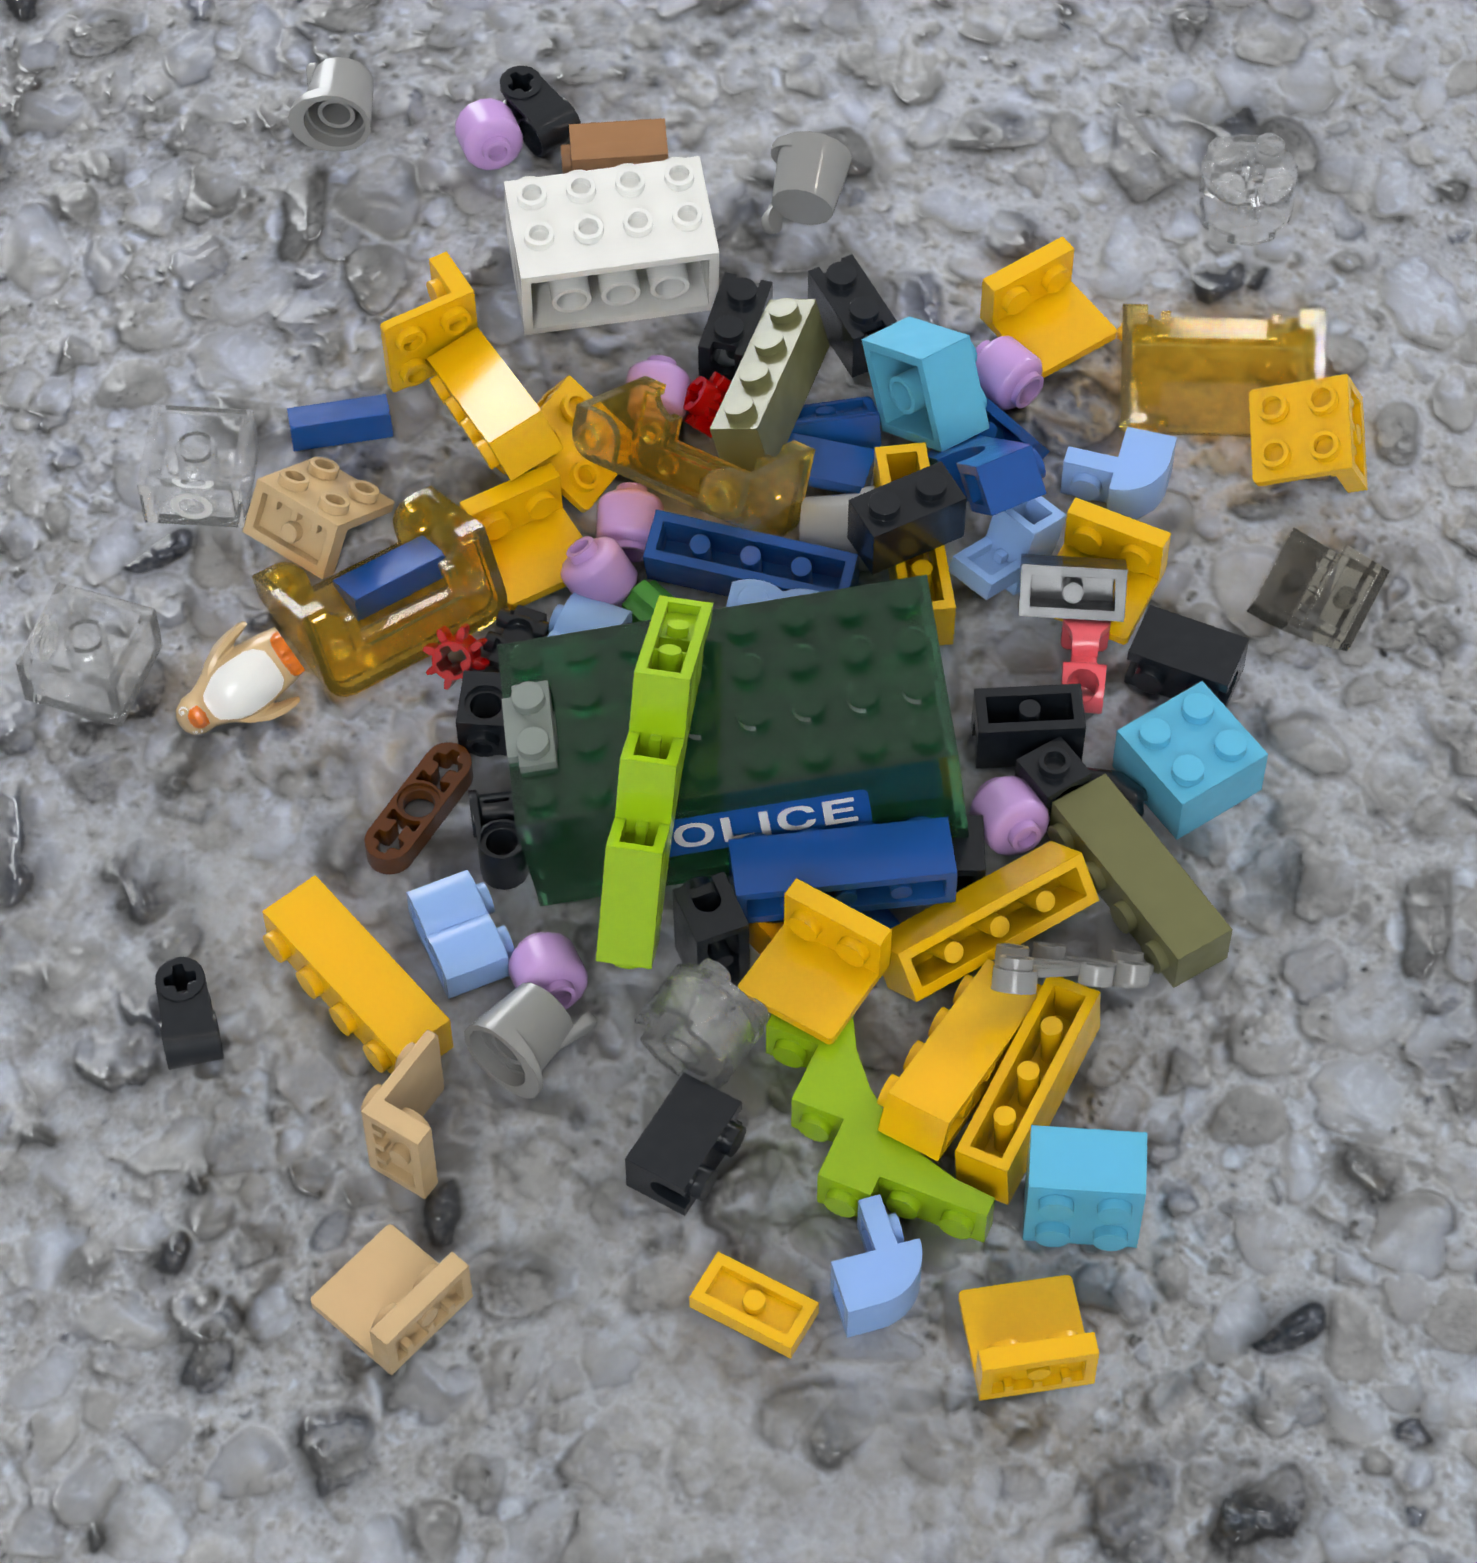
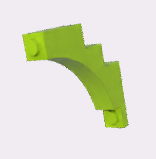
[596,595,713,969]

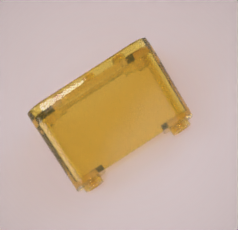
[1117,304,1326,437]
[572,376,815,537]
[252,485,507,697]

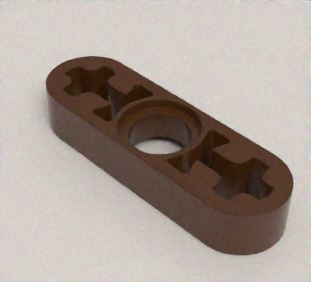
[364,742,473,875]

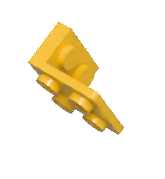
[980,236,1117,378]
[380,251,478,393]
[1249,374,1368,493]
[496,375,641,513]
[459,462,583,610]
[1054,497,1171,645]
[738,878,892,1045]
[958,1275,1099,1401]

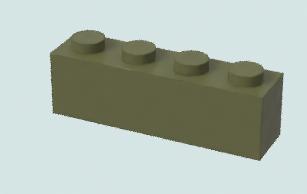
[710,298,830,476]
[1048,773,1233,988]

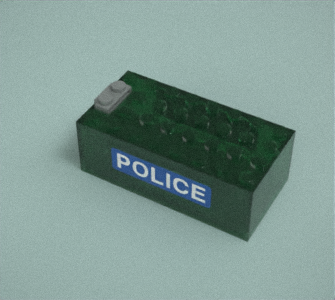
[497,575,969,906]

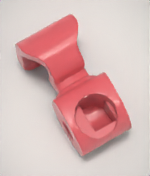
[1061,619,1111,714]

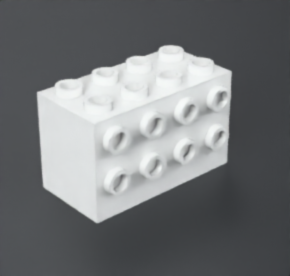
[504,156,719,335]

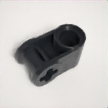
[500,66,581,157]
[468,784,529,890]
[155,957,224,1070]

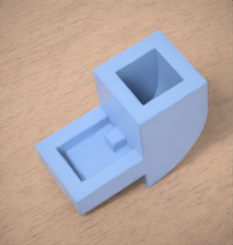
[1060,426,1177,519]
[949,496,1067,600]
[830,1194,922,1338]

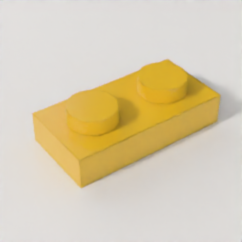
[689,1251,819,1359]

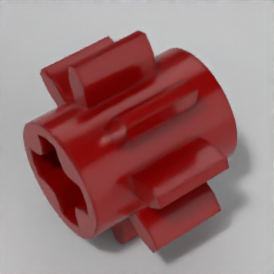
[683,371,732,438]
[423,623,490,690]

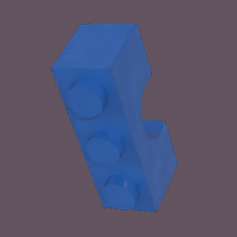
[927,435,1047,516]

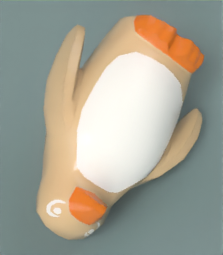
[176,621,305,735]

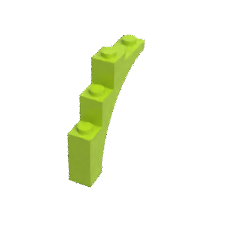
[766,1014,995,1243]

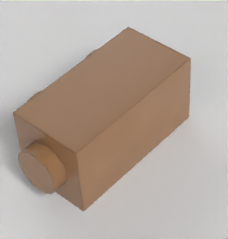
[561,118,668,174]

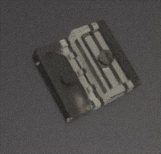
[1246,527,1390,651]

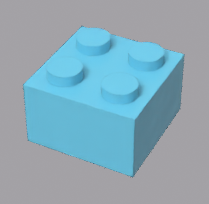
[861,316,990,452]
[1112,681,1268,840]
[1022,1125,1148,1251]

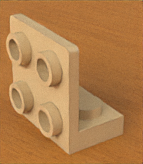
[242,457,395,579]
[361,1030,444,1199]
[311,1224,473,1375]

